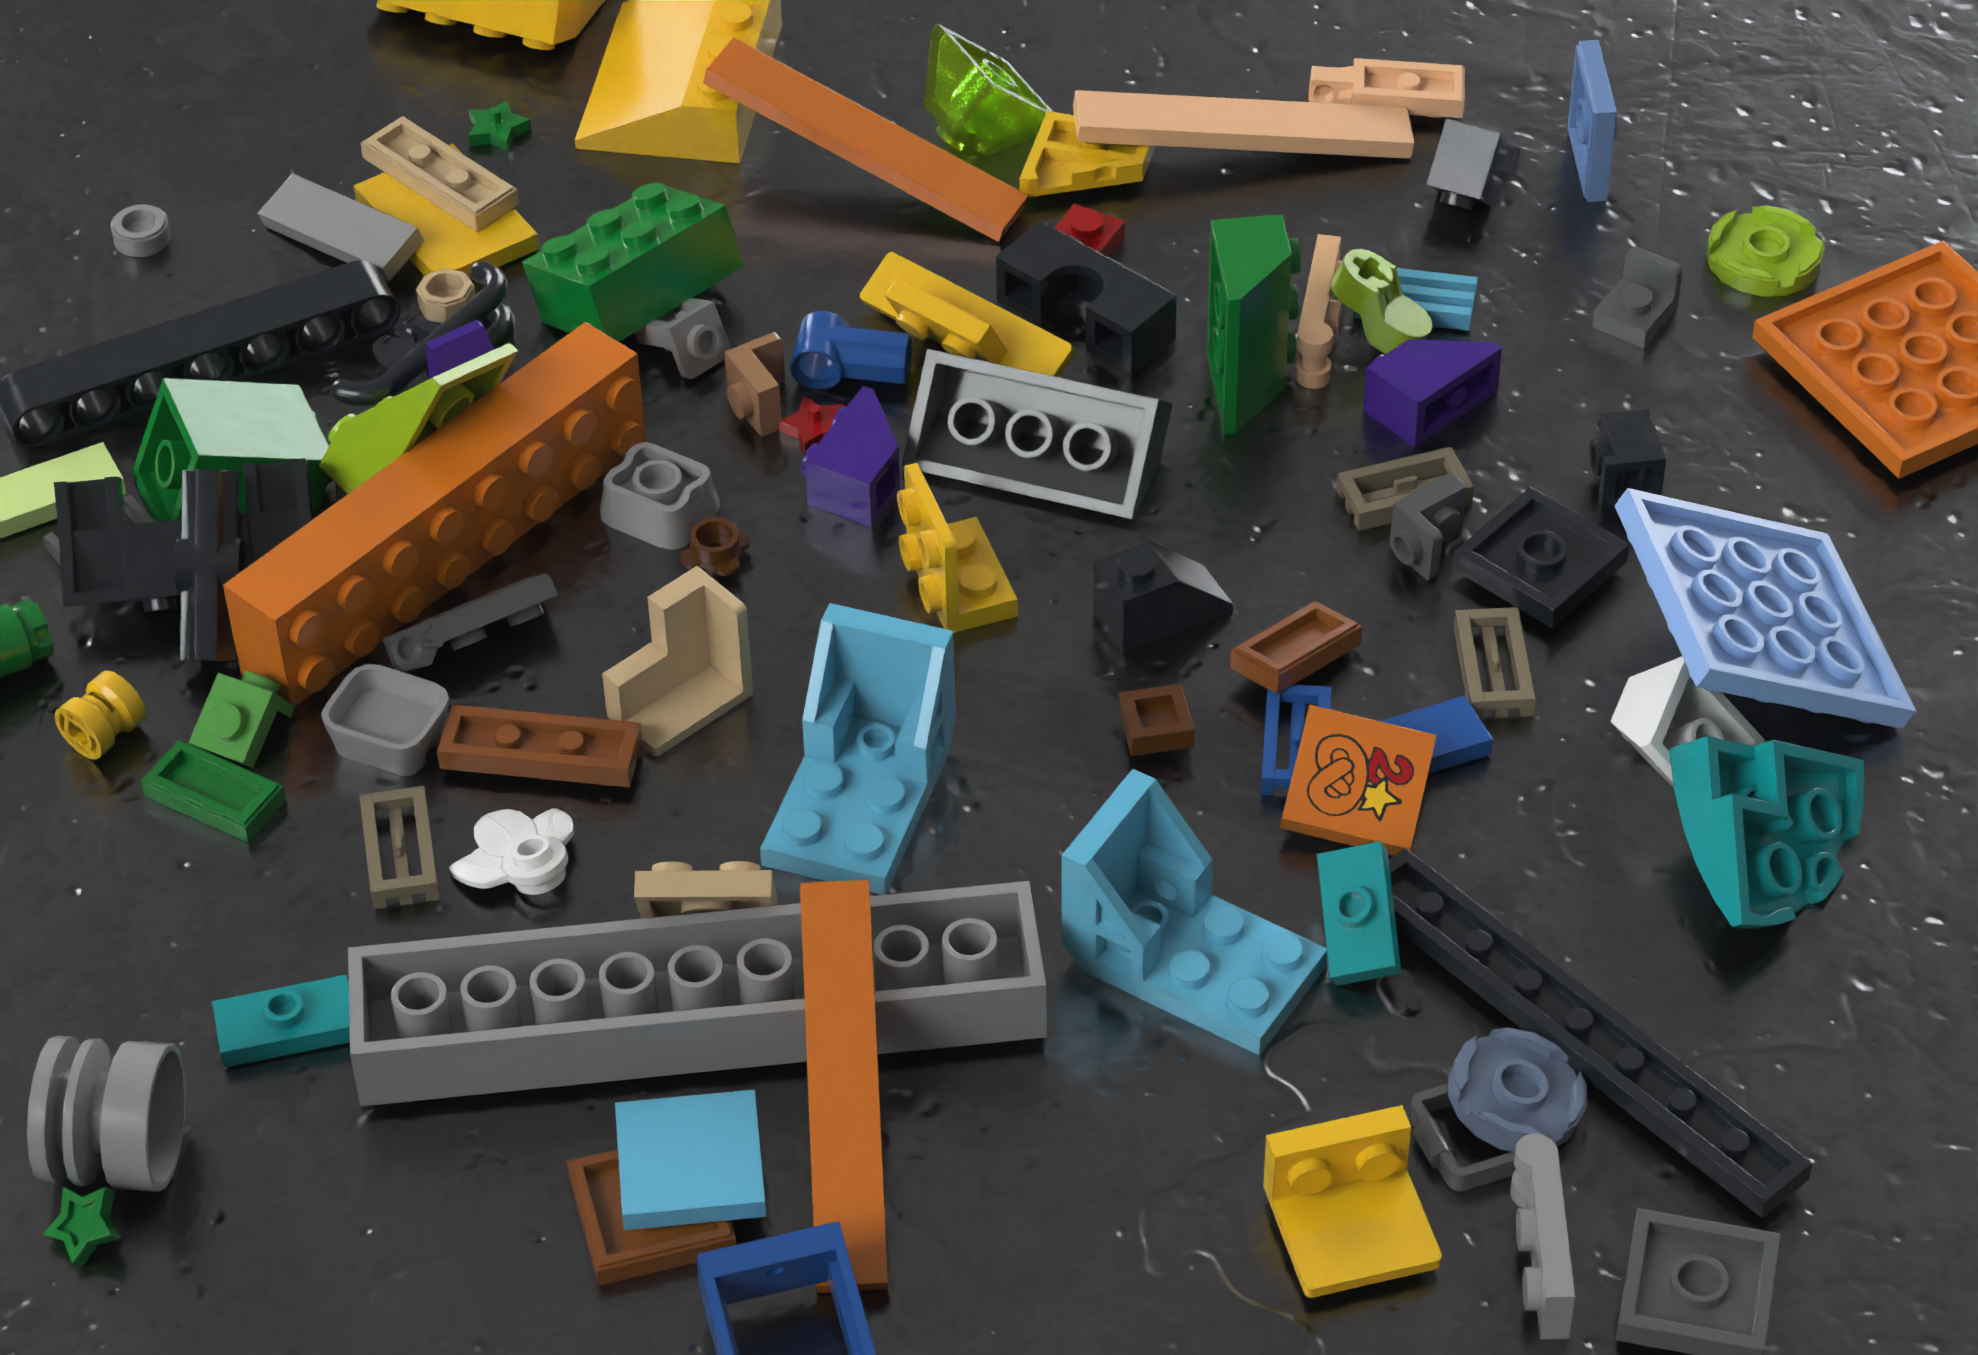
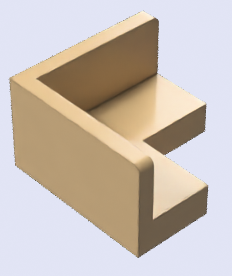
[602,566,753,756]

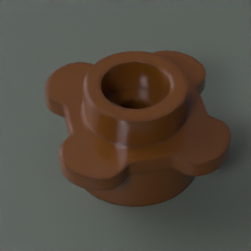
[680,517,750,576]

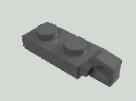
[382,573,558,672]

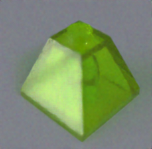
[924,24,1053,156]

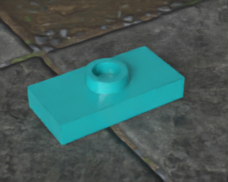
[1317,841,1401,986]
[212,974,350,1068]

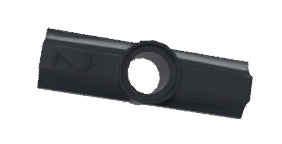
[174,469,245,661]

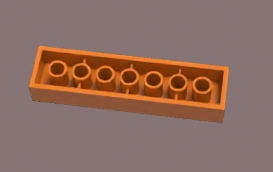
[223,322,646,707]

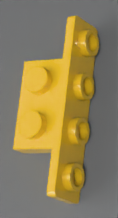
[860,252,1075,377]

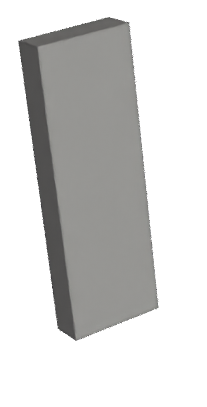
[257,173,424,281]

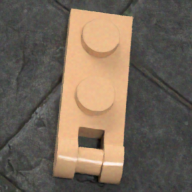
[1296,234,1342,389]

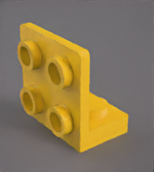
[897,463,1018,633]
[1263,1105,1442,1298]

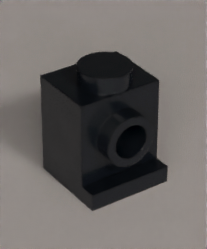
[1589,409,1667,509]

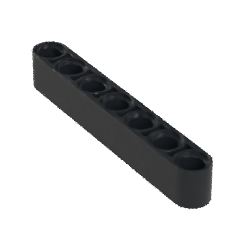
[0,260,401,448]

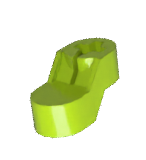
[1330,249,1433,354]

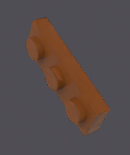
[437,704,642,788]

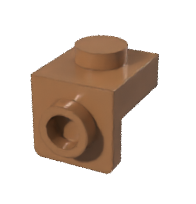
[724,332,785,437]

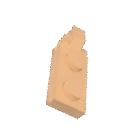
[1309,58,1465,118]

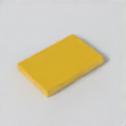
[354,143,539,279]

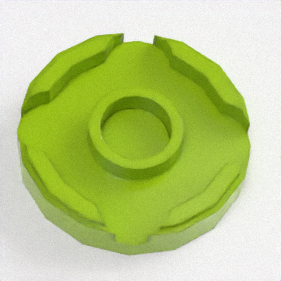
[1706,206,1825,297]

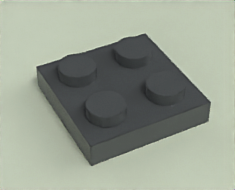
[1615,1208,1781,1355]

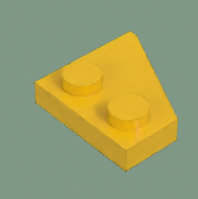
[1019,111,1156,197]

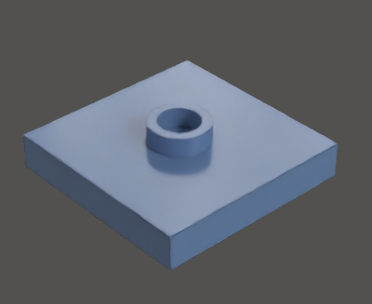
[1567,40,1617,202]

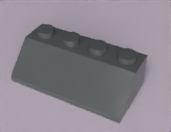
[901,349,1173,519]

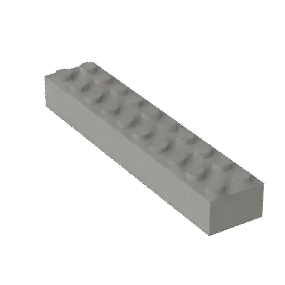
[348,881,1047,1106]

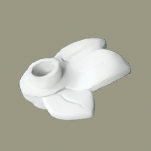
[449,808,575,895]

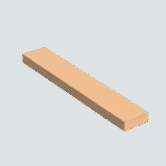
[1073,90,1415,159]

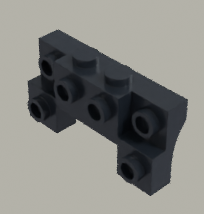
[54,458,314,612]

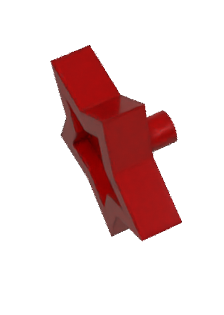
[778,396,844,454]

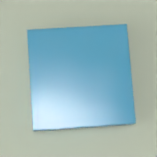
[615,1090,766,1230]

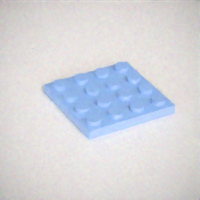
[1615,488,1917,729]

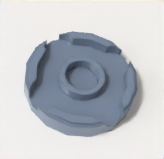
[1448,1028,1587,1152]

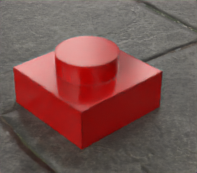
[1055,204,1125,258]

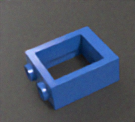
[697,1221,876,1355]

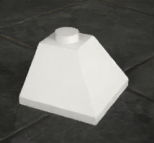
[1610,656,1766,788]

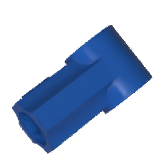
[789,311,913,390]

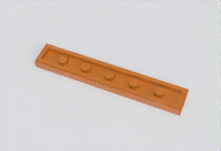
[703,37,1028,242]
[800,880,888,1293]

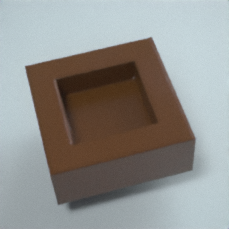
[1118,684,1195,756]

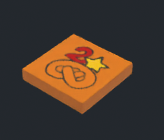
[1280,705,1437,856]

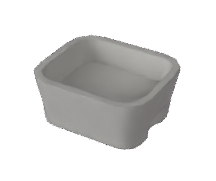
[600,442,720,550]
[321,664,449,776]

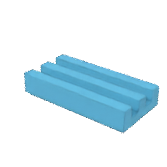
[1353,268,1478,331]

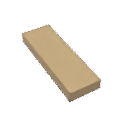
[361,116,519,232]

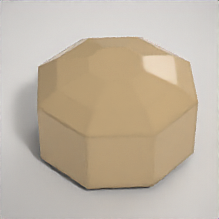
[416,268,476,323]

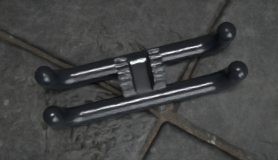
[331,260,516,406]

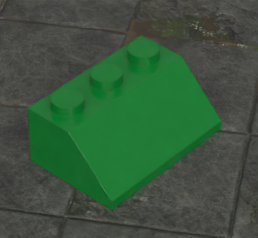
[1206,214,1301,435]

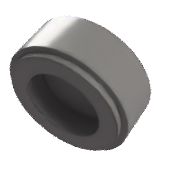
[110,204,171,257]

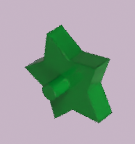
[468,100,531,152]
[43,1187,121,1268]

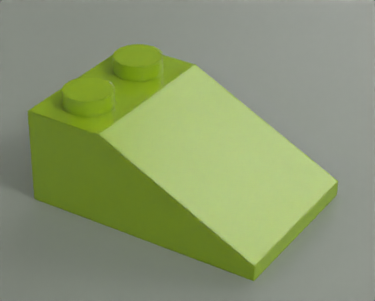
[319,343,518,494]

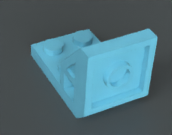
[760,603,956,895]
[1061,769,1328,1056]

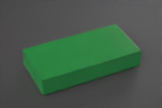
[140,739,287,843]

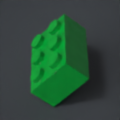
[522,183,744,342]

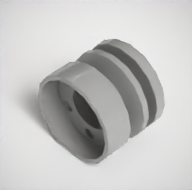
[27,1036,186,1192]

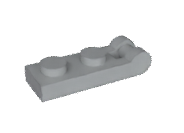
[1510,1133,1575,1340]

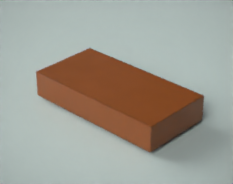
[1230,601,1362,694]

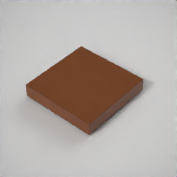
[566,1149,737,1286]

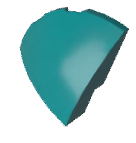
[1669,736,1865,929]

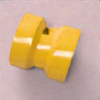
[54,670,147,760]

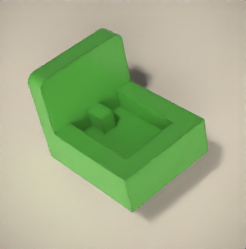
[188,671,295,769]

